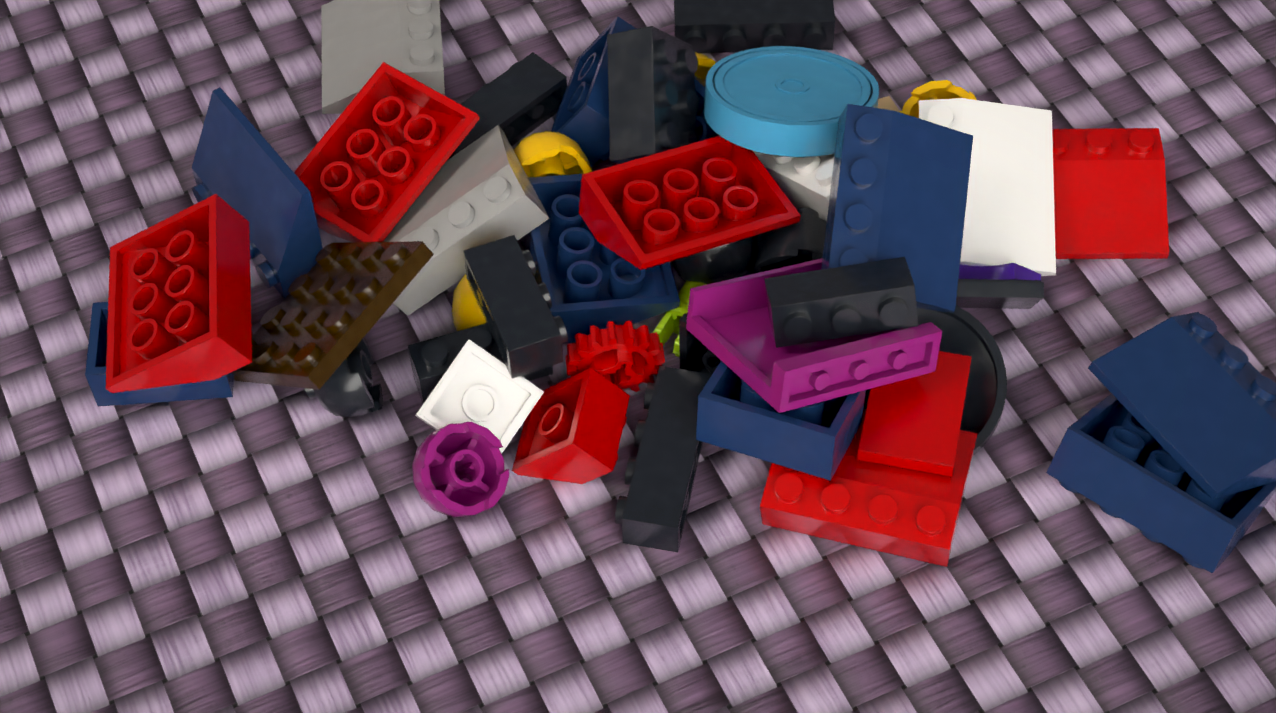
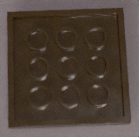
[232,241,434,390]

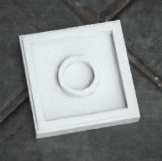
[415,340,544,454]

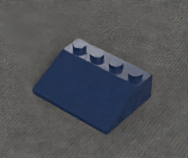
[192,87,323,299]
[821,104,973,313]
[521,174,680,344]
[1088,312,1276,500]
[1046,393,1276,573]

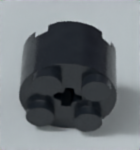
[751,208,827,274]

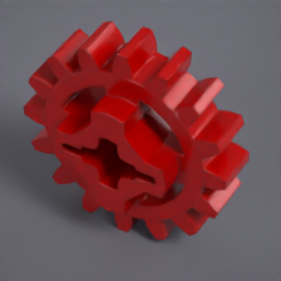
[565,321,665,392]

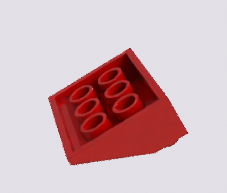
[294,62,480,242]
[1052,128,1169,259]
[579,136,801,270]
[106,194,252,393]
[760,409,977,567]

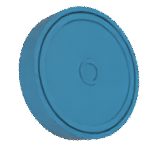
[704,46,879,157]

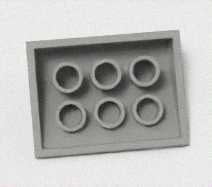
[321,0,445,114]
[383,125,549,316]

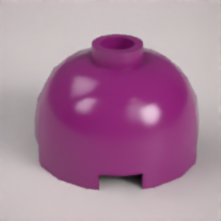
[412,422,509,517]

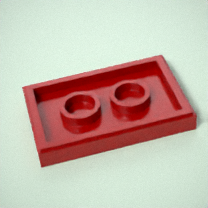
[857,351,972,477]

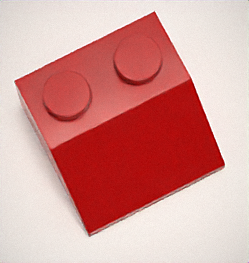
[512,368,630,484]

